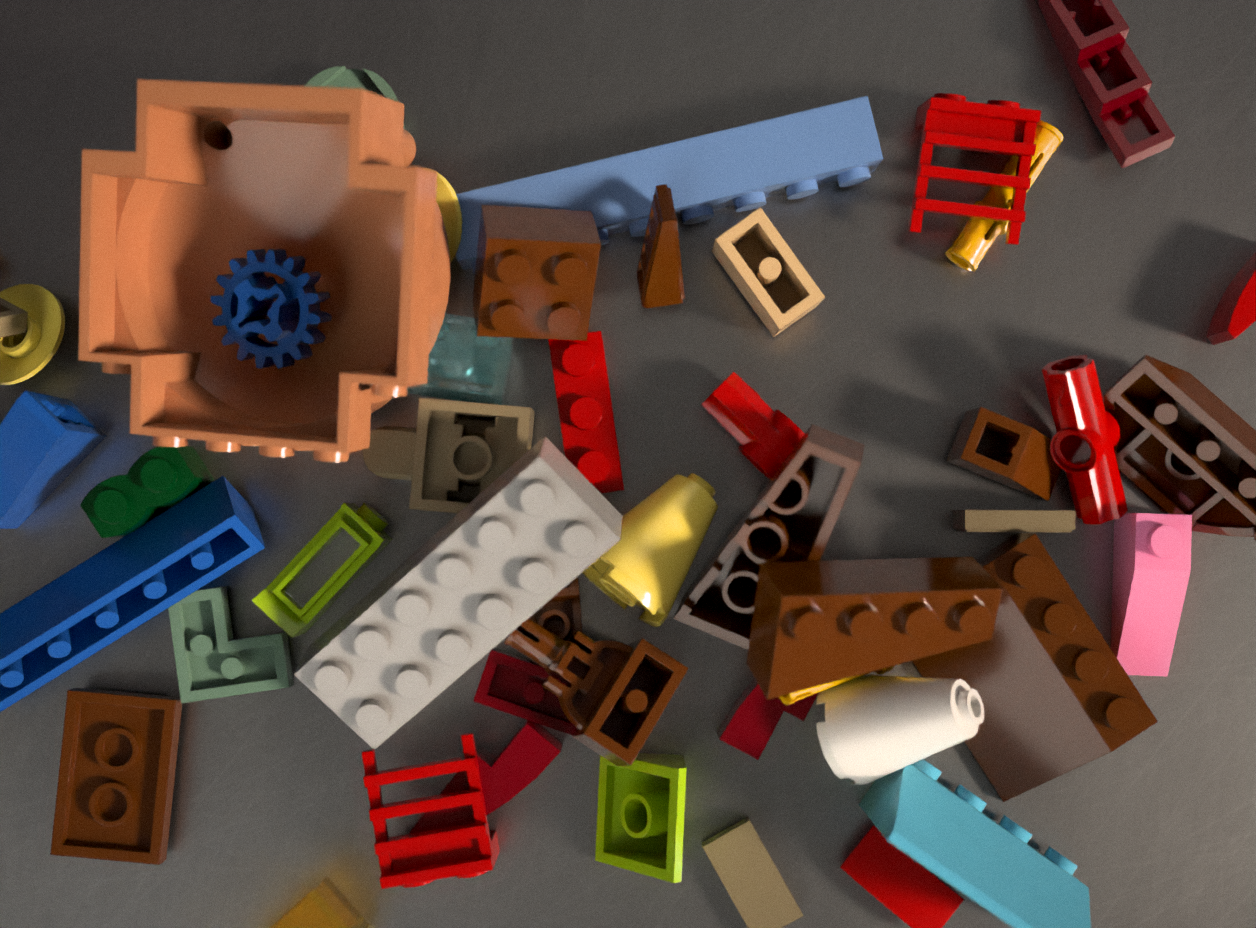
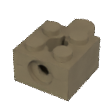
[362,398,535,513]

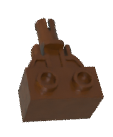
[503,618,689,766]

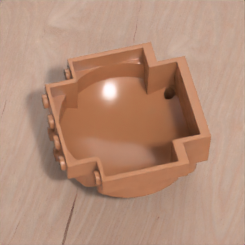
[78,79,450,462]

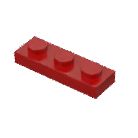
[548,331,624,494]

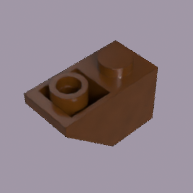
[946,407,1061,501]

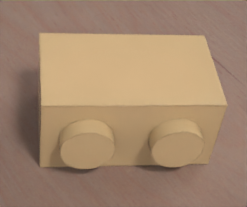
[712,207,825,338]

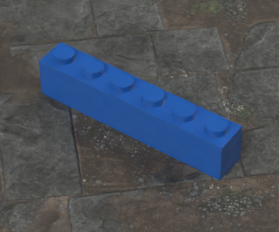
[0,476,265,712]

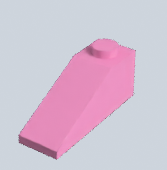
[1111,513,1192,676]

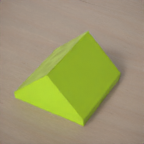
[595,753,686,883]

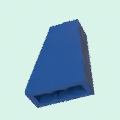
[0,390,107,529]

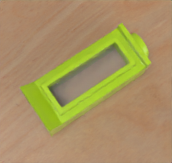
[251,502,393,638]

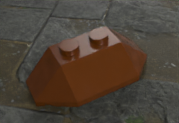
[1104,355,1256,540]

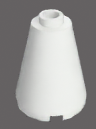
[816,674,984,785]

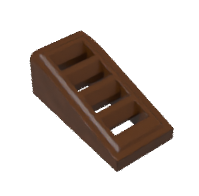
[636,184,685,308]

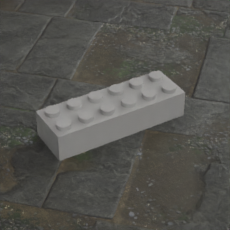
[294,436,622,750]

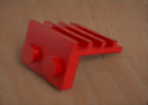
[908,93,1041,245]
[361,732,500,889]

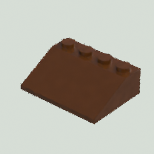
[911,533,1158,802]

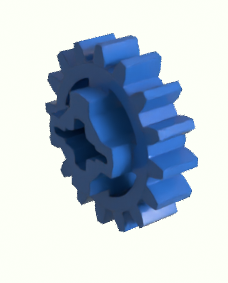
[210,248,332,369]

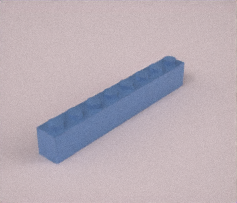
[456,96,883,274]

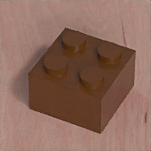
[472,205,601,341]

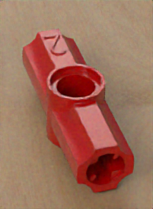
[1042,355,1128,525]
[701,372,805,480]

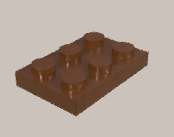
[50,688,182,865]

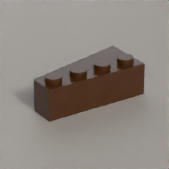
[673,424,865,650]
[746,556,1003,700]

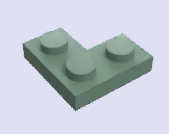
[168,586,294,703]

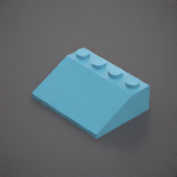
[858,759,1091,928]

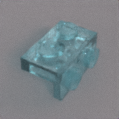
[407,313,513,405]

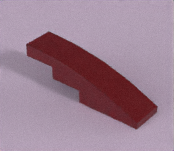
[1037,0,1175,169]

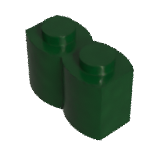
[80,446,213,538]

